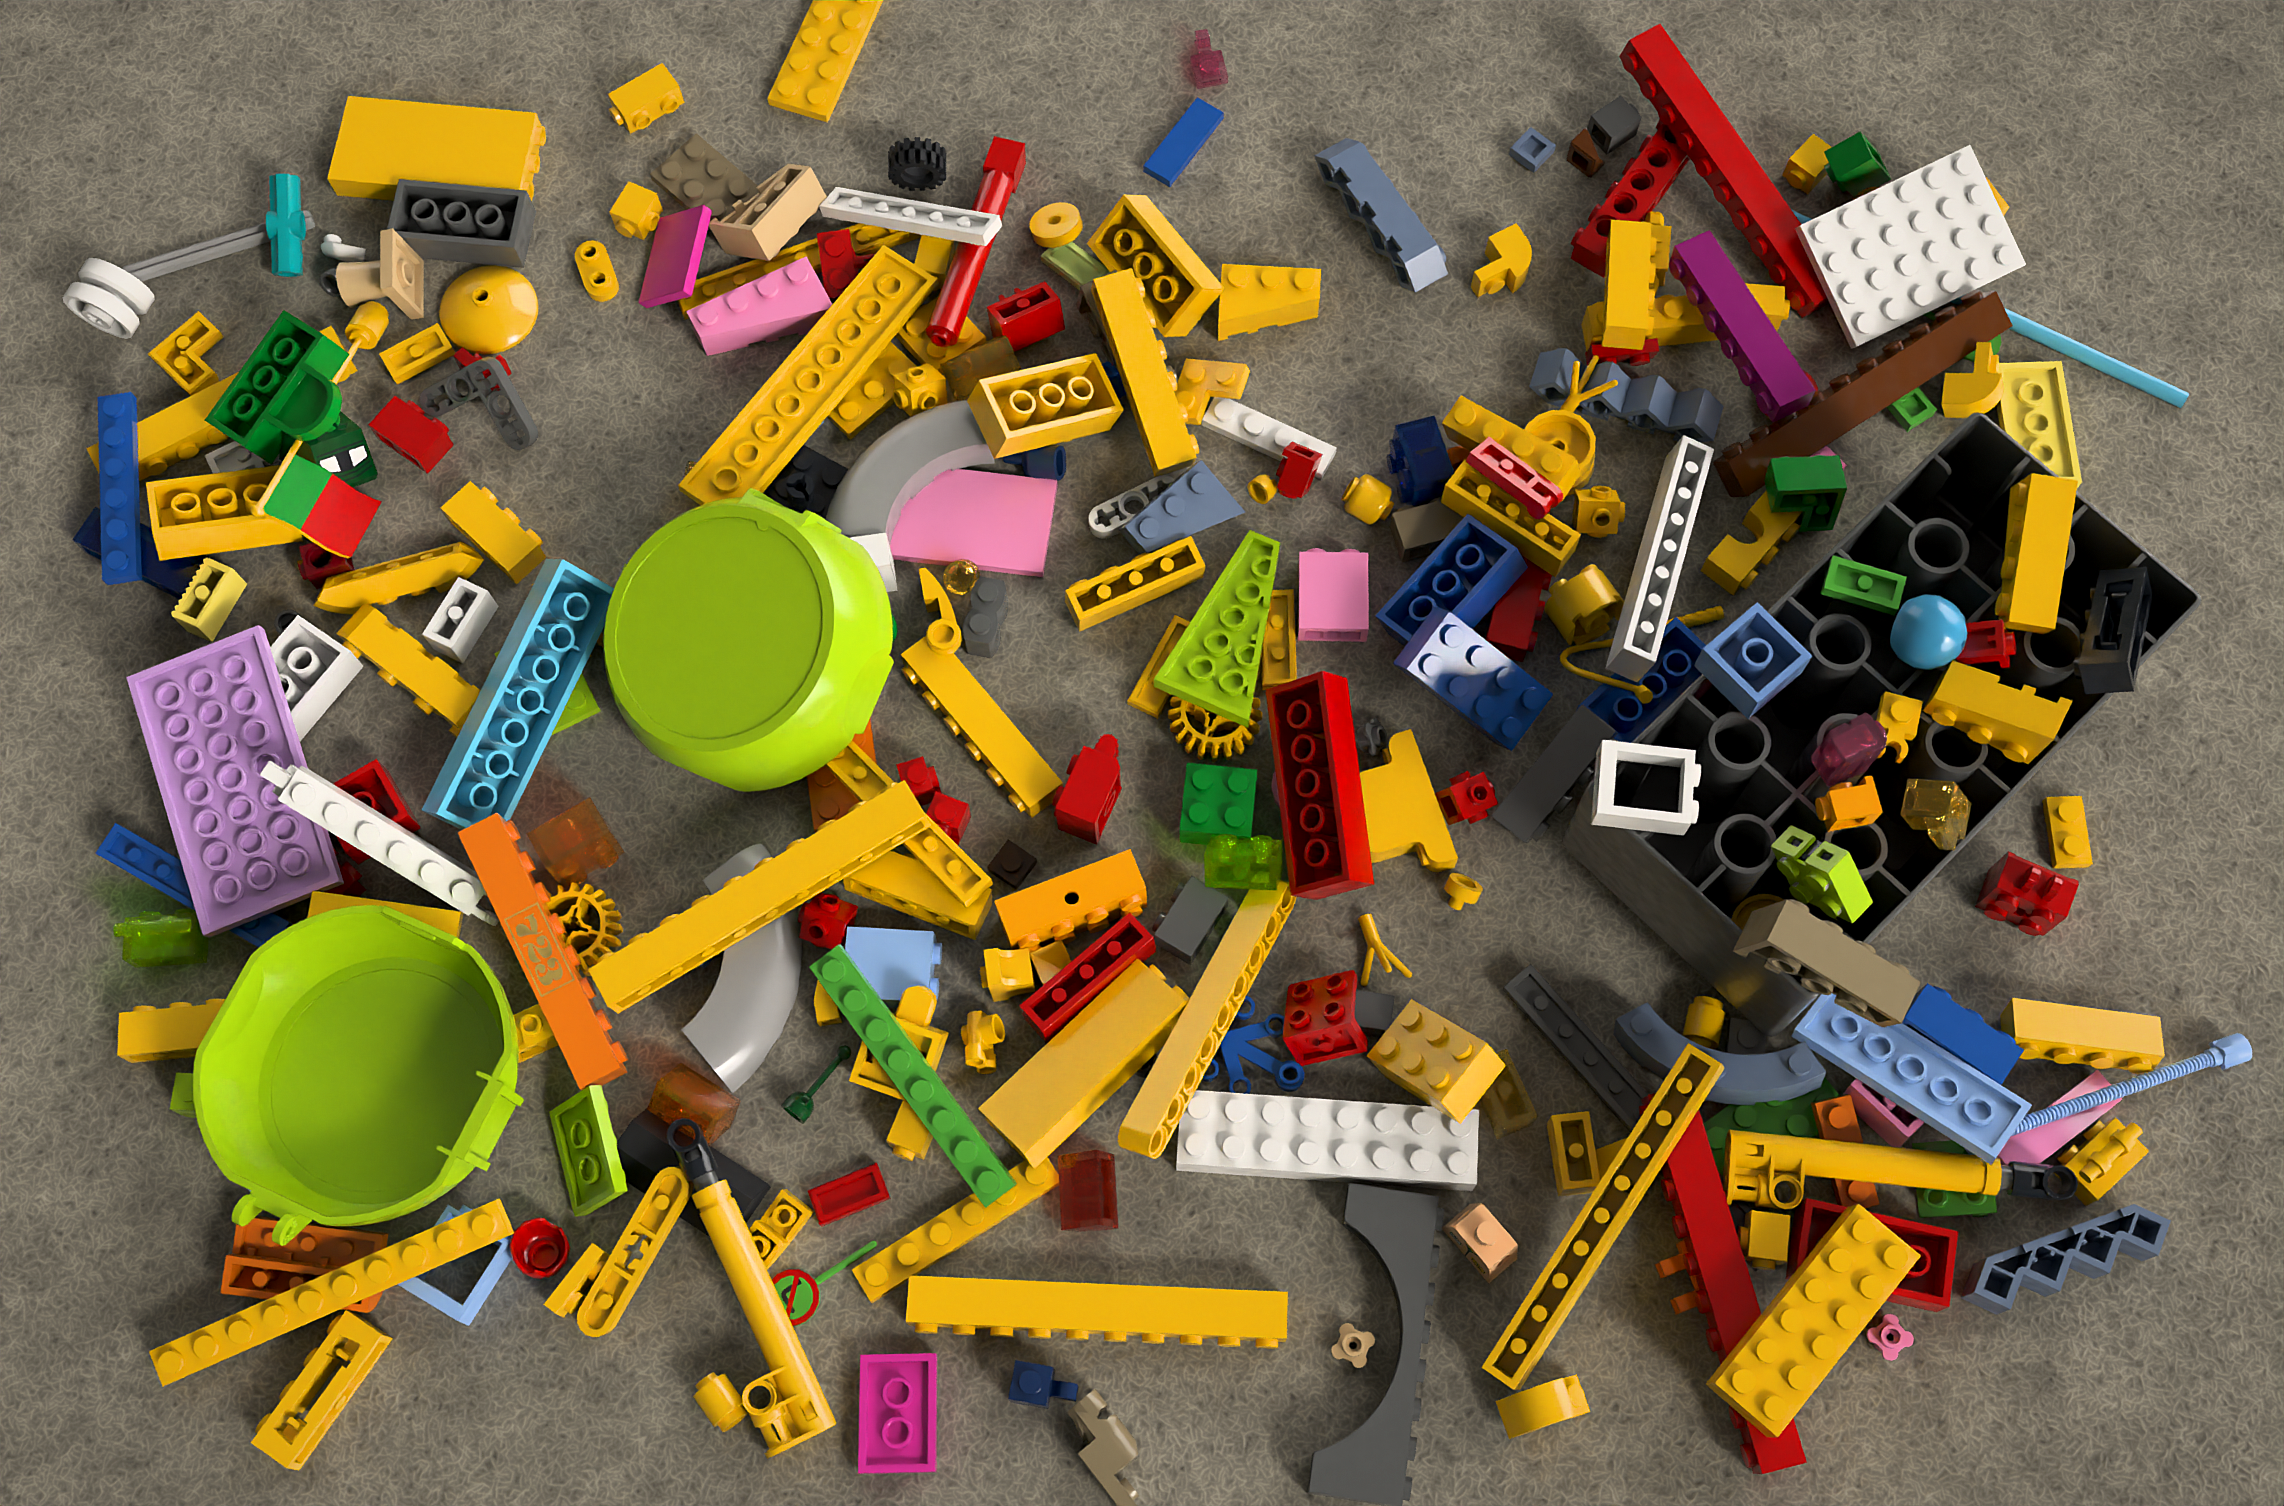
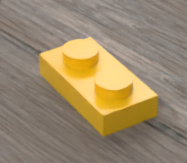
[379,323,455,385]
[2042,796,2093,868]
[543,1243,610,1318]

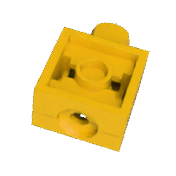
[849,985,949,1101]

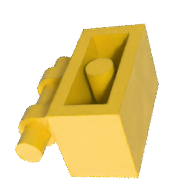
[2053,1117,2149,1206]

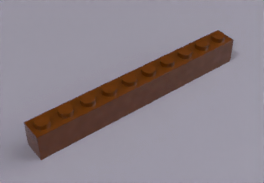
[1713,289,2013,497]

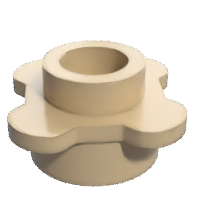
[1331,1323,1375,1368]

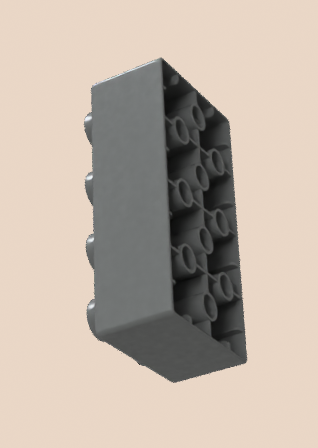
[1562,412,2201,1037]

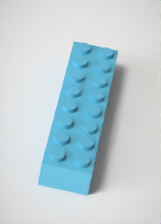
[422,559,614,830]

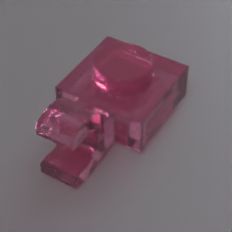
[1190,29,1228,89]

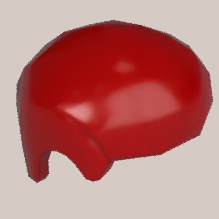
[509,1217,571,1279]

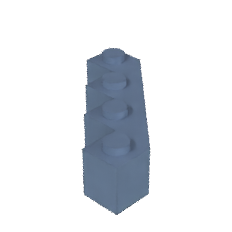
[1314,138,1448,292]
[1529,348,1724,442]
[1961,1204,2171,1315]

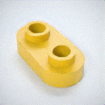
[575,241,619,302]

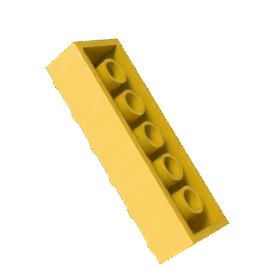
[1706,1204,1921,1437]

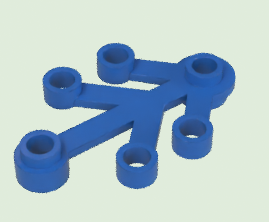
[1202,996,1304,1094]

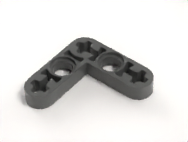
[420,357,538,450]

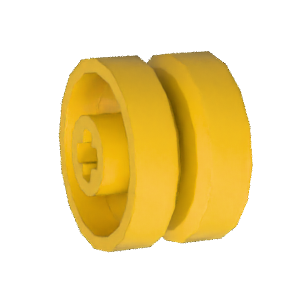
[1524,410,1596,496]

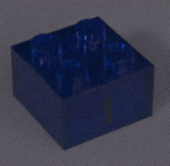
[1386,415,1454,507]

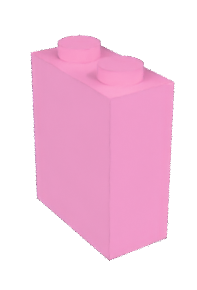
[1298,548,1369,642]

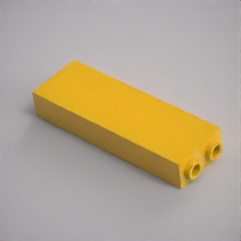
[978,958,1190,1169]

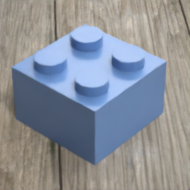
[1694,602,1812,719]

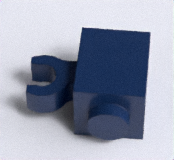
[1008,1360,1079,1409]

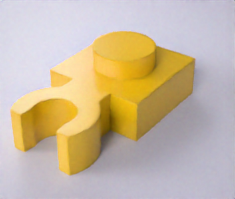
[1874,691,1923,763]

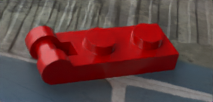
[1466,437,1563,520]

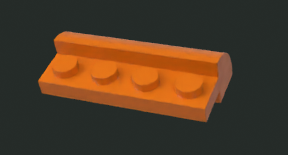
[220,1216,389,1313]

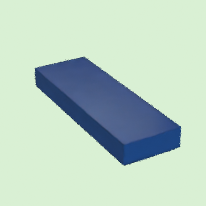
[1143,97,1224,187]

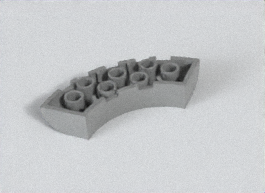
[826,399,995,545]
[681,844,803,1093]

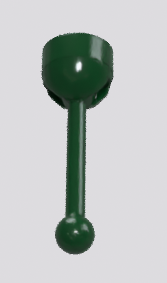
[781,1045,852,1124]

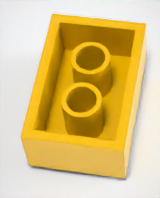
[1367,999,1506,1124]

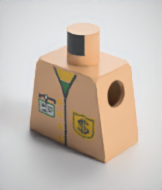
[1442,1203,1518,1283]

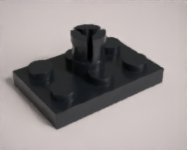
[764,445,848,520]

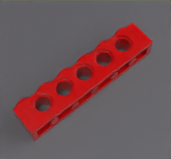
[1571,119,1690,278]

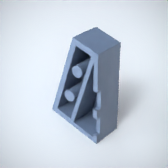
[1119,460,1245,555]

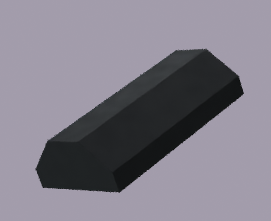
[617,1106,771,1236]

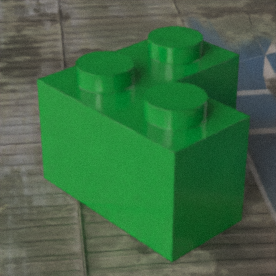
[1764,455,1847,532]

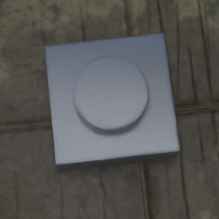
[1509,127,1556,173]

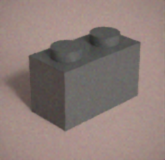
[1152,876,1229,965]

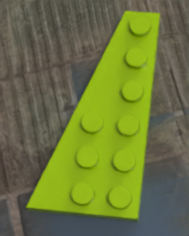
[1154,530,1280,728]

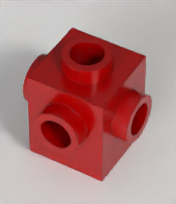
[1435,771,1498,826]
[798,892,858,950]

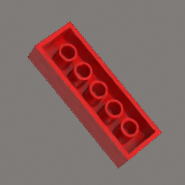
[1266,671,1374,900]

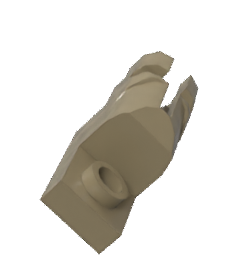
[1067,1389,1139,1506]

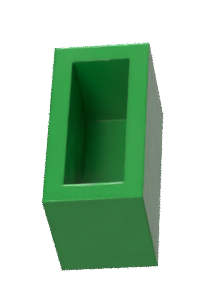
[1824,131,1891,199]

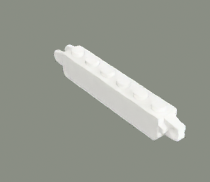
[260,761,499,926]

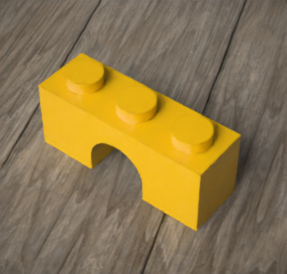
[1701,491,1802,595]

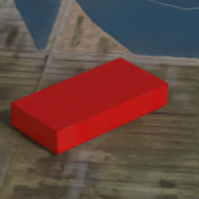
[808,1163,891,1227]

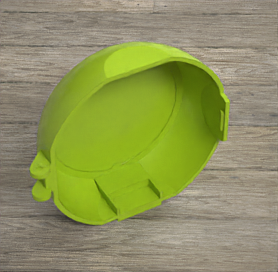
[603,488,894,792]
[193,905,525,1246]

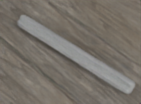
[122,210,315,282]

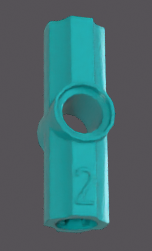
[266,174,306,277]

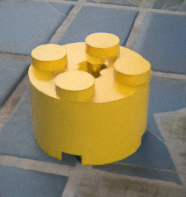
[1545,564,1624,645]

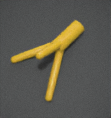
[1559,355,1618,413]
[1358,914,1412,986]

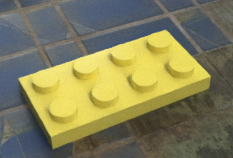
[1996,361,2082,488]

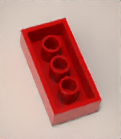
[1785,1198,1958,1312]

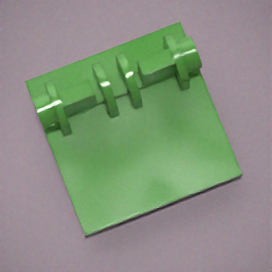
[1912,1140,1997,1218]

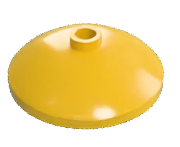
[439,265,538,355]

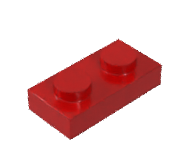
[1585,338,1659,366]

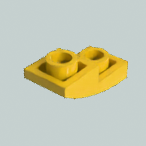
[749,1189,814,1270]

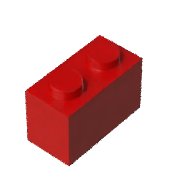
[368,396,454,474]

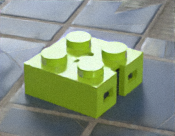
[1771,825,1873,924]

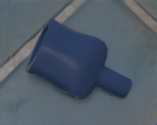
[1003,445,1066,481]

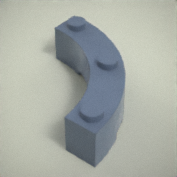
[1613,1002,1826,1105]

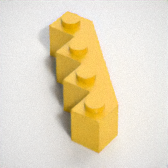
[336,603,481,738]

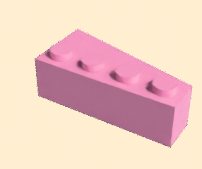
[686,257,832,356]

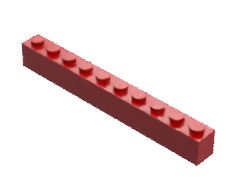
[1619,24,1829,318]
[1639,1093,1807,1474]

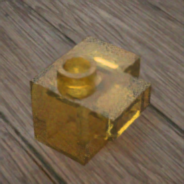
[1900,779,1971,850]

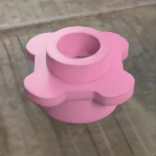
[1867,1314,1914,1361]

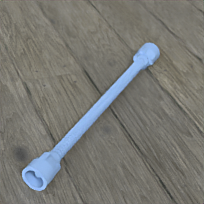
[1964,1033,2252,1155]

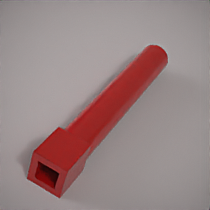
[926,136,1026,347]

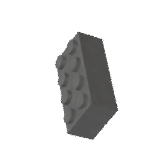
[387,179,536,268]

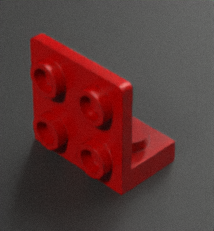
[1282,970,1368,1066]

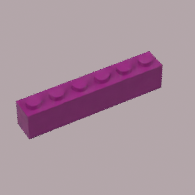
[1668,230,1816,422]

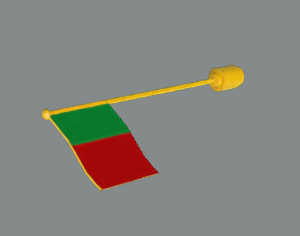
[250,301,389,558]

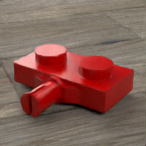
[817,229,876,300]

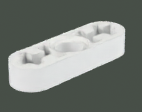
[1089,475,1175,539]

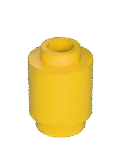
[1682,996,1725,1049]
[693,1372,748,1432]

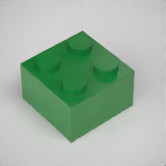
[1180,763,1257,849]

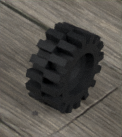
[888,137,947,191]

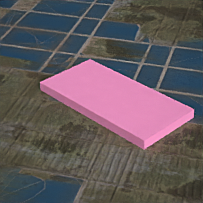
[890,469,1058,577]

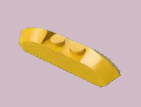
[313,541,484,614]

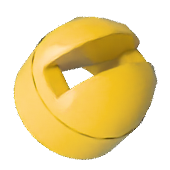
[1247,474,1277,504]

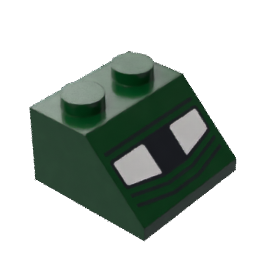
[279,411,378,487]

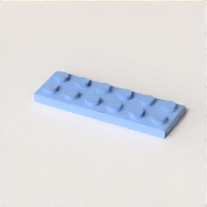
[1791,993,2032,1165]

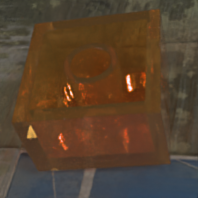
[526,797,625,888]

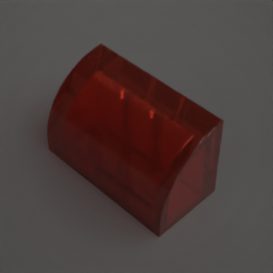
[1058,1150,1118,1232]

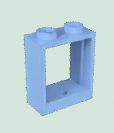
[397,1205,512,1326]

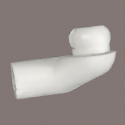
[321,234,366,262]

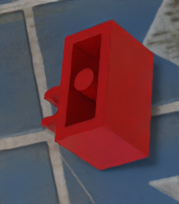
[986,281,1065,355]

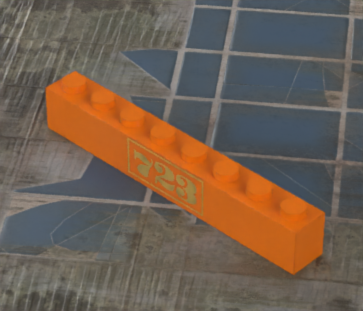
[457,813,628,1090]

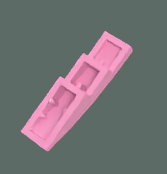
[1997,1069,2122,1165]

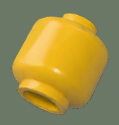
[1341,474,1394,525]

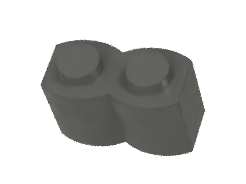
[963,576,1008,658]

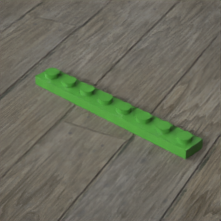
[809,944,1017,1208]

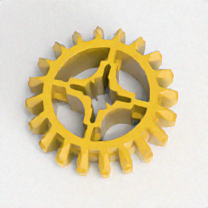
[1168,696,1262,762]
[546,882,623,976]

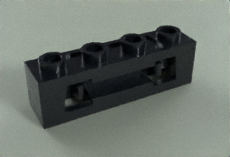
[2074,567,2153,694]

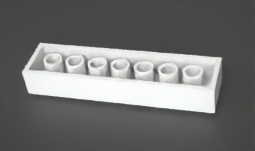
[1176,1090,1479,1191]

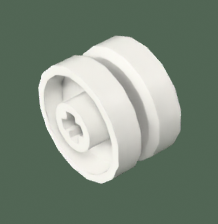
[63,258,155,339]

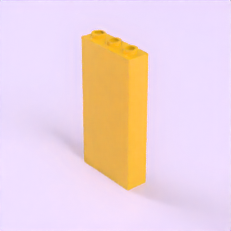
[327,96,546,201]

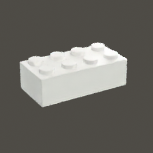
[270,615,363,741]

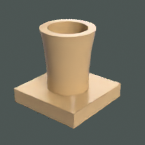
[336,228,424,319]

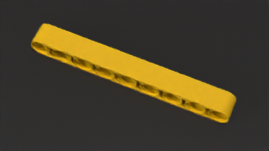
[1118,875,1296,1159]

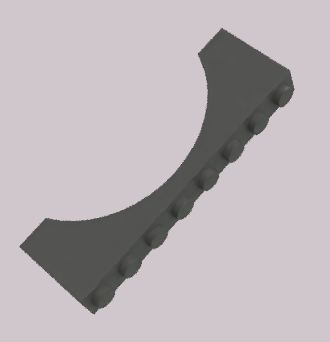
[1307,1183,1444,1506]

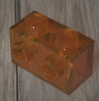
[647,1063,741,1146]

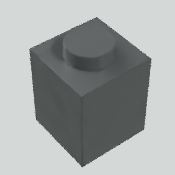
[1587,95,1642,155]
[1354,990,1395,1038]

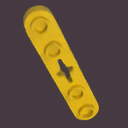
[577,1166,694,1337]

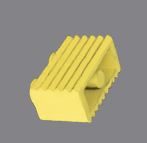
[171,558,247,642]

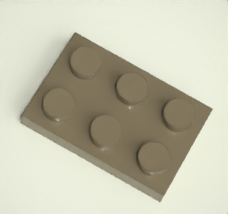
[650,133,759,232]

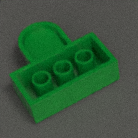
[205,310,350,464]

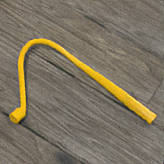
[1559,605,1724,704]

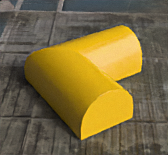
[148,311,224,396]

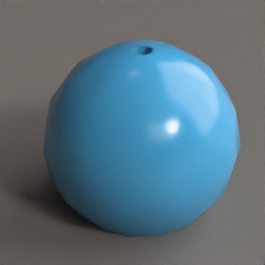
[1890,594,1968,670]

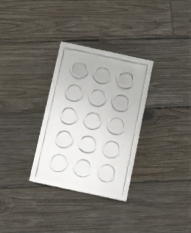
[1795,145,2026,349]

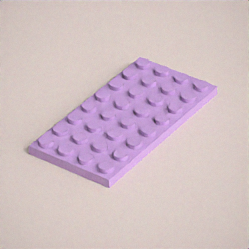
[126,625,344,938]

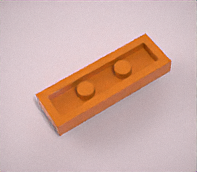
[1811,1094,1880,1208]

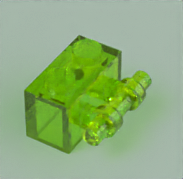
[113,909,208,968]

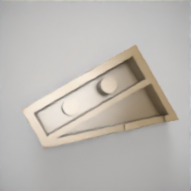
[709,164,827,261]

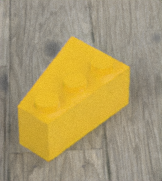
[1218,264,1321,341]
[1923,660,2072,764]

